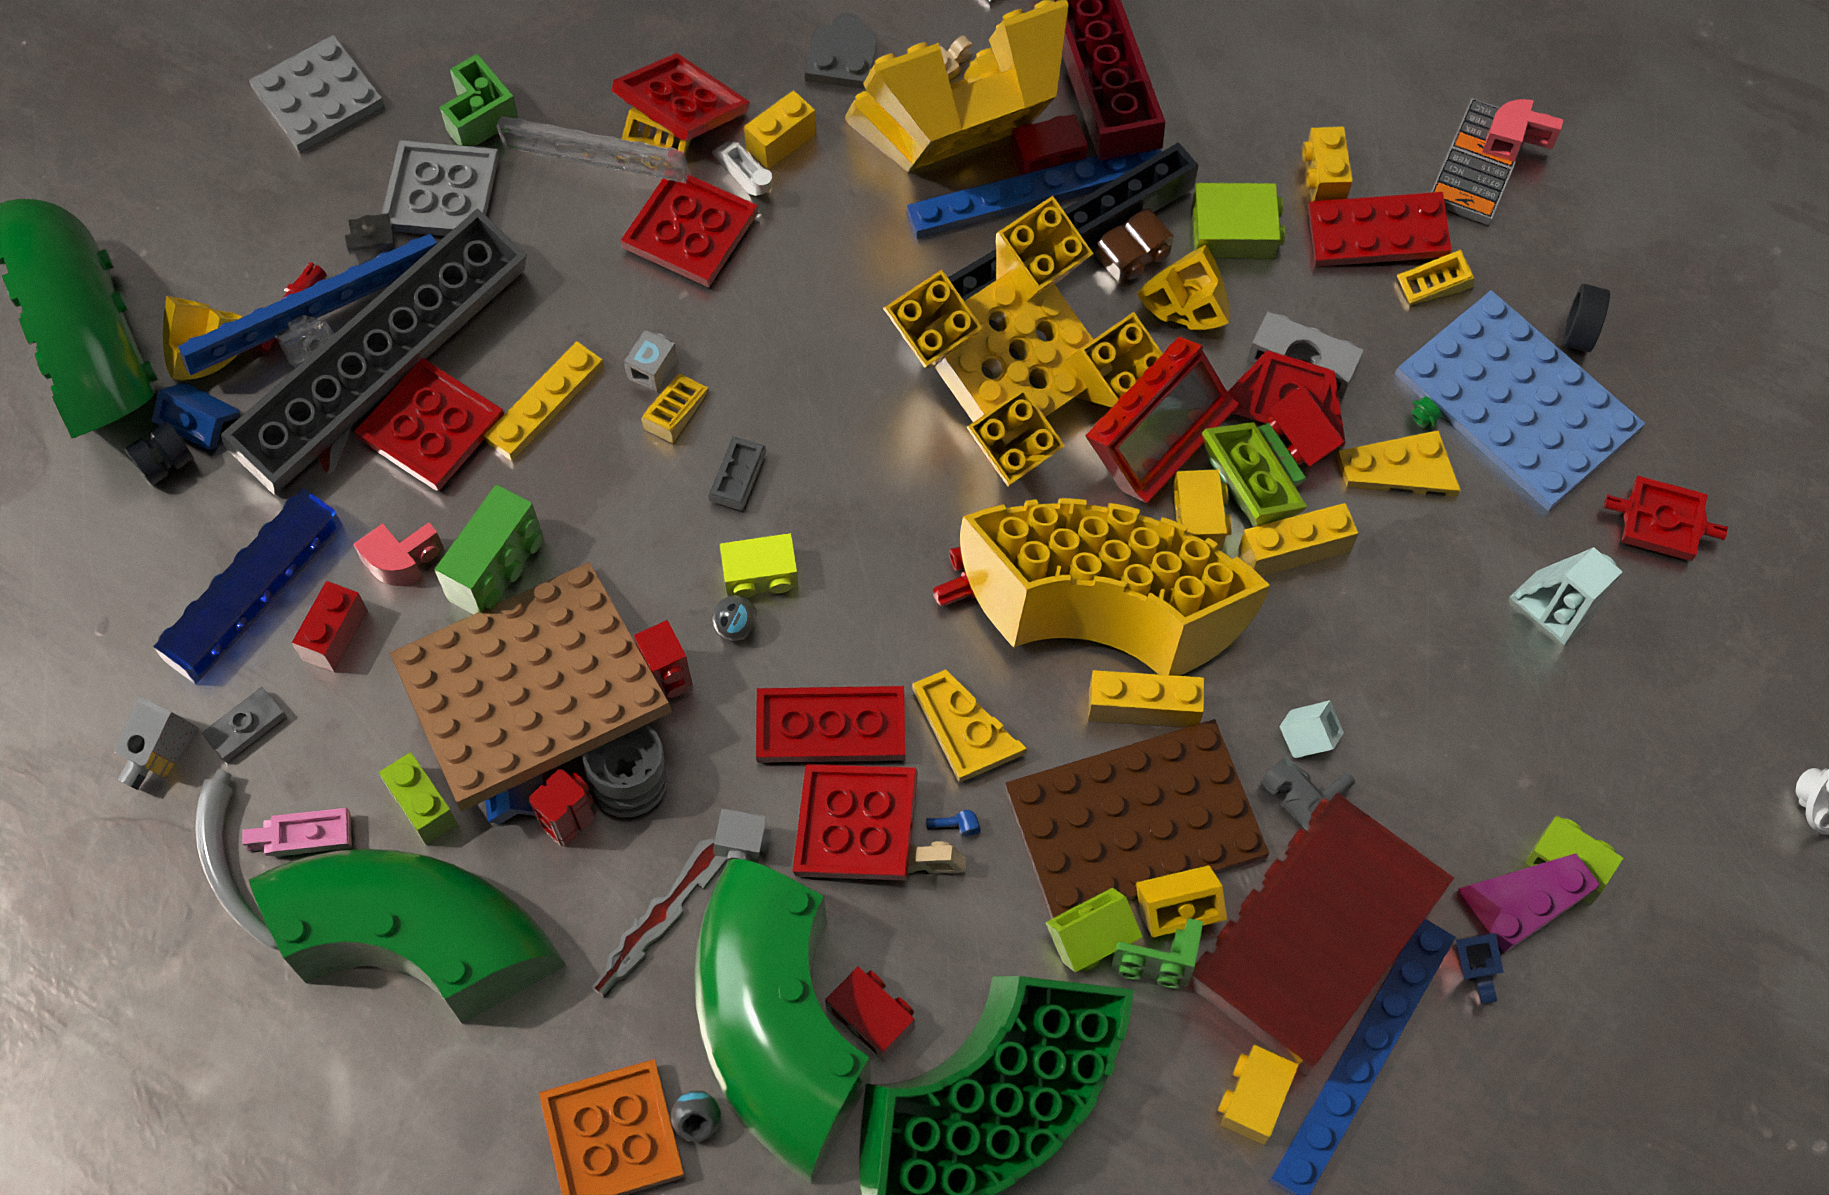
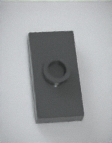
[708,436,766,511]

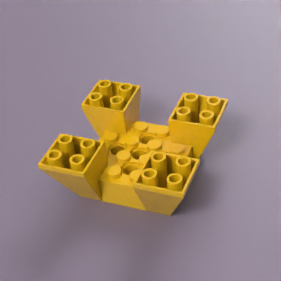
[845,0,1068,172]
[883,196,1163,487]

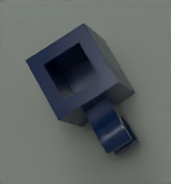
[1456,932,1504,1004]

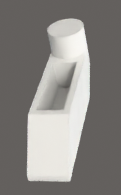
[712,142,773,195]

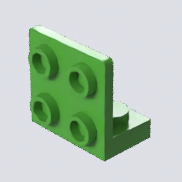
[1111,918,1203,989]

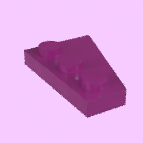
[1458,853,1601,953]

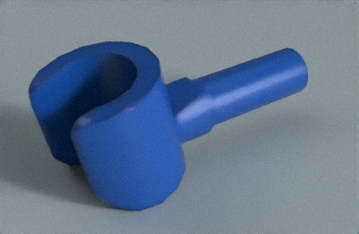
[926,810,981,837]

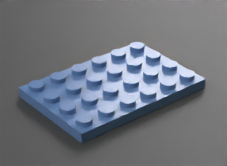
[1395,290,1646,512]

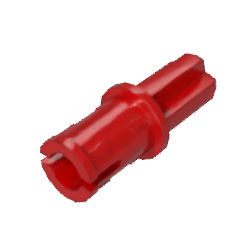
[933,571,976,607]

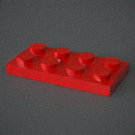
[1308,192,1452,267]
[756,686,905,763]

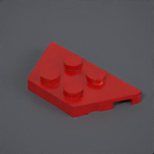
[1227,350,1346,447]

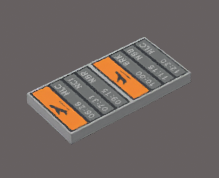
[1431,98,1524,226]

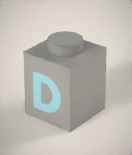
[624,330,678,392]

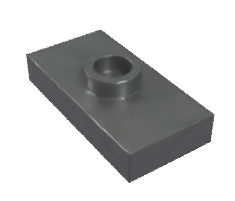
[201,687,287,763]

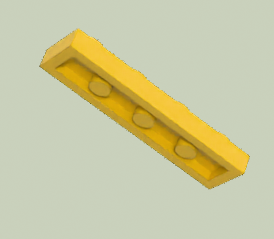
[484,341,604,461]

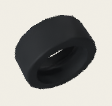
[1562,284,1610,352]

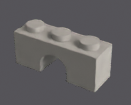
[1247,311,1364,399]

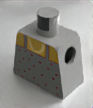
[114,696,199,790]

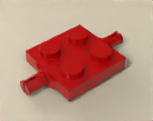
[1603,476,1728,561]

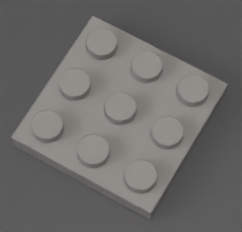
[249,35,384,153]
[380,140,499,236]

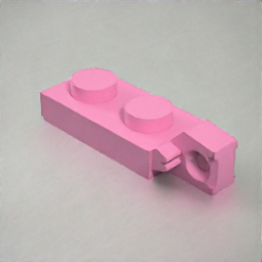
[242,808,352,857]

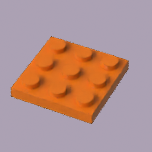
[538,1059,685,1195]

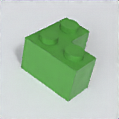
[440,54,519,147]

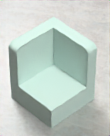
[1279,700,1344,758]

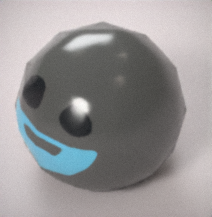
[712,595,757,641]
[670,1090,721,1142]

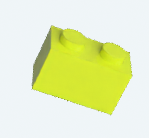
[719,533,799,598]

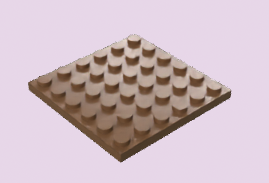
[389,562,672,812]

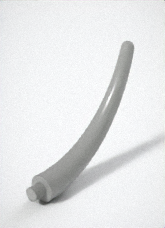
[196,769,278,949]

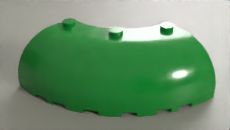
[0,199,158,439]
[249,849,566,1023]
[694,858,871,1184]
[859,976,1134,1195]

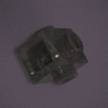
[345,213,398,265]

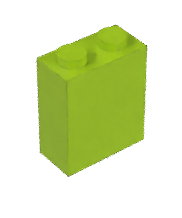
[1192,183,1285,258]

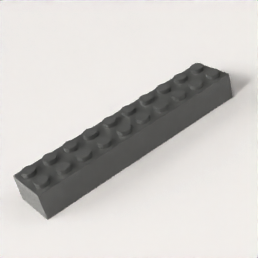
[221,208,527,495]

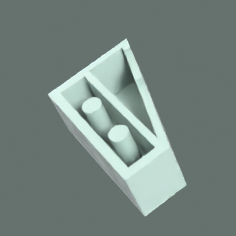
[1509,547,1623,645]

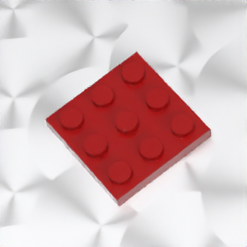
[611,53,750,142]
[620,167,758,287]
[355,358,504,492]
[792,764,918,881]

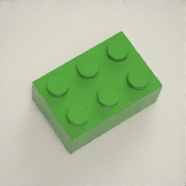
[434,484,543,614]

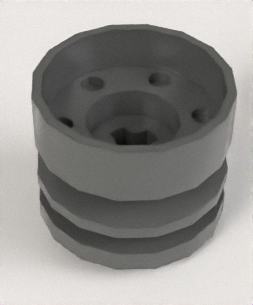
[583,724,667,817]

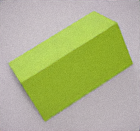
[1202,422,1307,527]

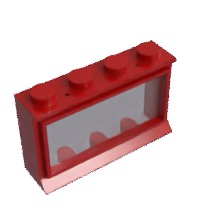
[1085,336,1239,503]

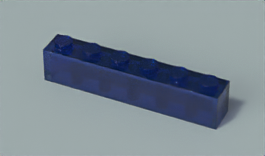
[153,488,343,684]

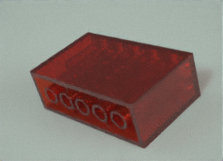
[1192,793,1454,1077]

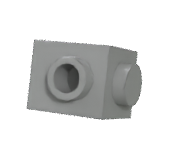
[713,808,771,863]

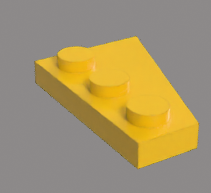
[1336,430,1461,497]
[912,669,1027,783]

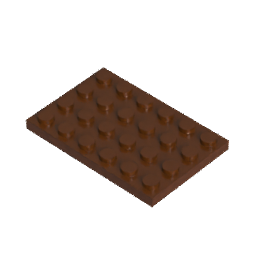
[1004,719,1269,919]

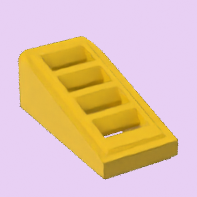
[621,106,690,164]
[1397,250,1474,306]
[641,373,709,444]

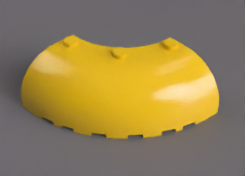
[960,498,1270,676]

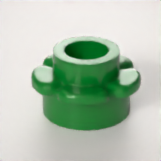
[1410,396,1443,428]

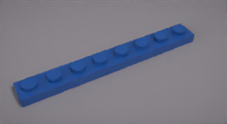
[907,149,1162,239]
[178,234,437,376]
[1269,917,1456,1195]

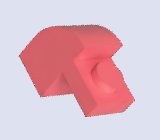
[1482,99,1563,161]
[353,522,444,586]

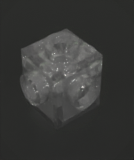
[274,315,334,368]

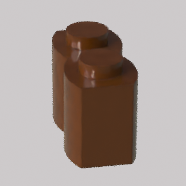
[1094,208,1174,282]

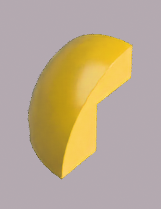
[1137,244,1230,330]
[163,296,244,380]

